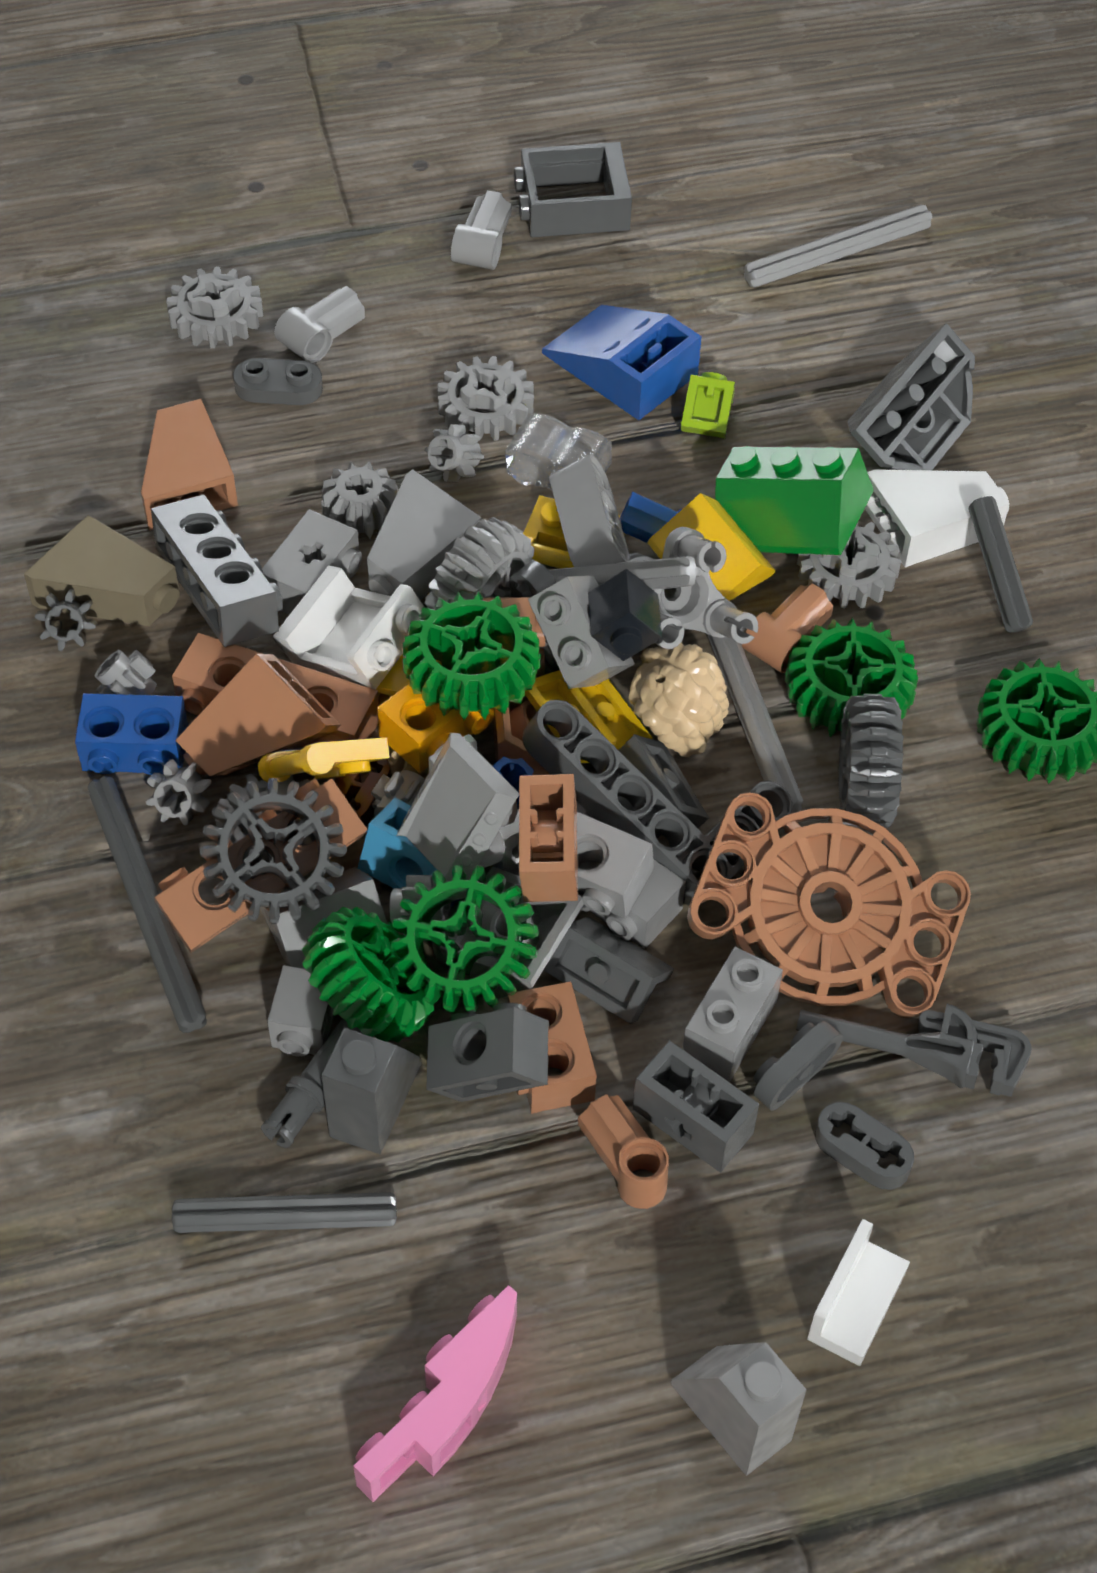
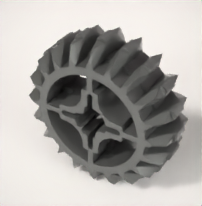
[838,694,904,830]
[200,778,347,924]

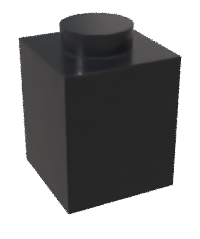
[588,569,662,661]

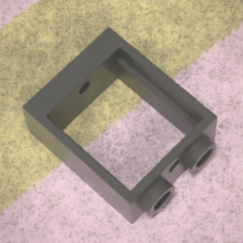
[514,142,632,238]

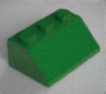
[715,446,874,555]

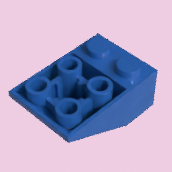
[542,305,702,420]

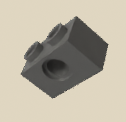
[426,1003,549,1102]

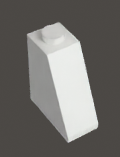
[865,470,1010,567]

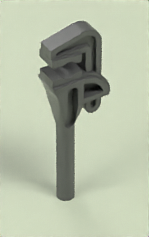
[796,1003,1032,1097]

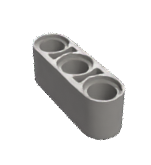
[549,454,630,567]

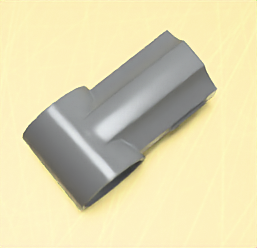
[451,190,511,270]
[274,286,365,363]

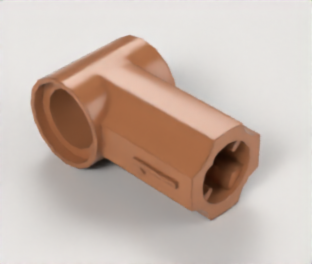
[742,583,834,674]
[578,1094,669,1209]

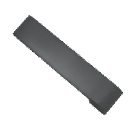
[522,700,793,905]

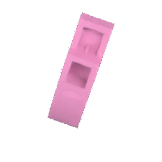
[354,1285,517,1502]

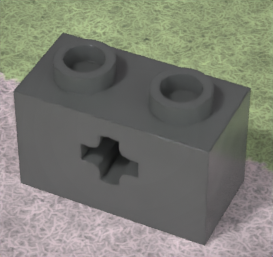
[633,1041,759,1173]

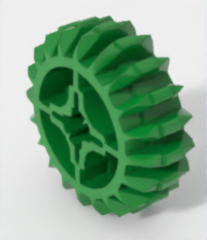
[402,591,541,720]
[785,617,918,737]
[976,658,1097,784]
[391,865,539,1013]
[302,907,437,1043]

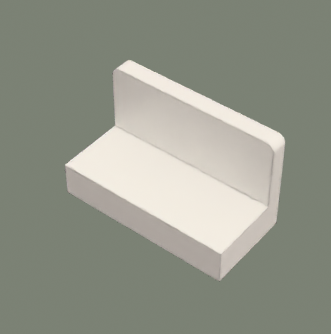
[807,1219,910,1366]

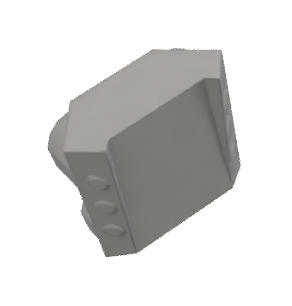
[396,733,519,882]

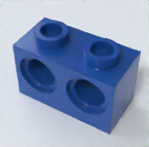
[75,693,188,775]

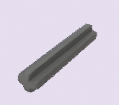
[968,496,1033,633]

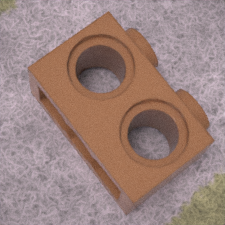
[508,981,597,1114]

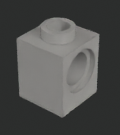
[267,965,335,1056]

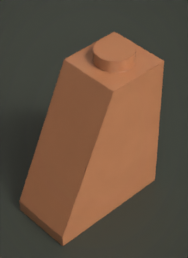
[141,399,238,530]
[175,653,341,776]

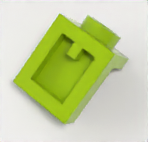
[681,372,735,438]

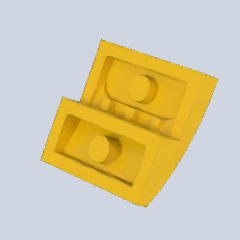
[525,670,652,763]

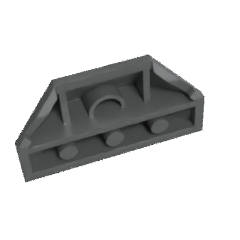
[847,323,975,470]

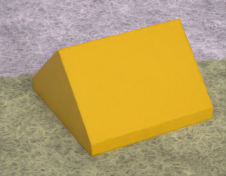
[648,493,776,601]

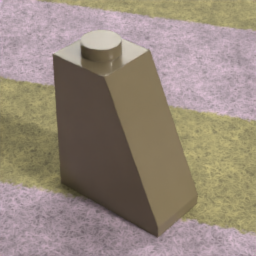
[24,515,180,626]

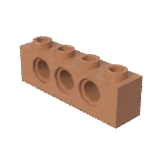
[172,633,379,747]
[155,778,367,953]

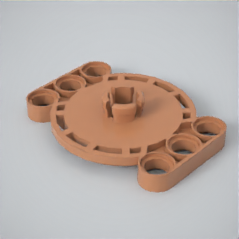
[687,792,971,1018]

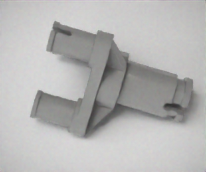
[629,527,758,649]

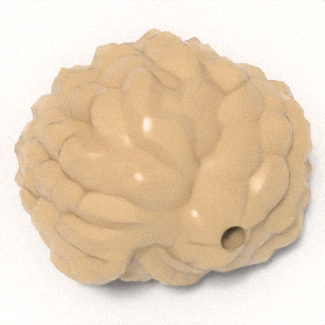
[629,642,729,758]

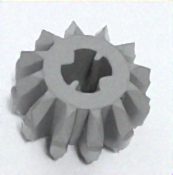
[321,461,399,539]

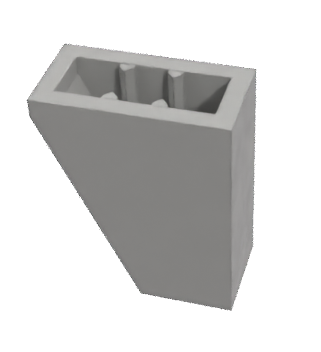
[367,469,482,600]
[671,1342,807,1476]

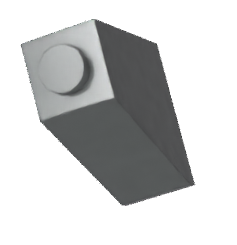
[321,1028,422,1155]

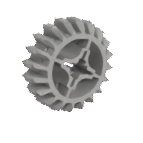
[425,517,534,610]

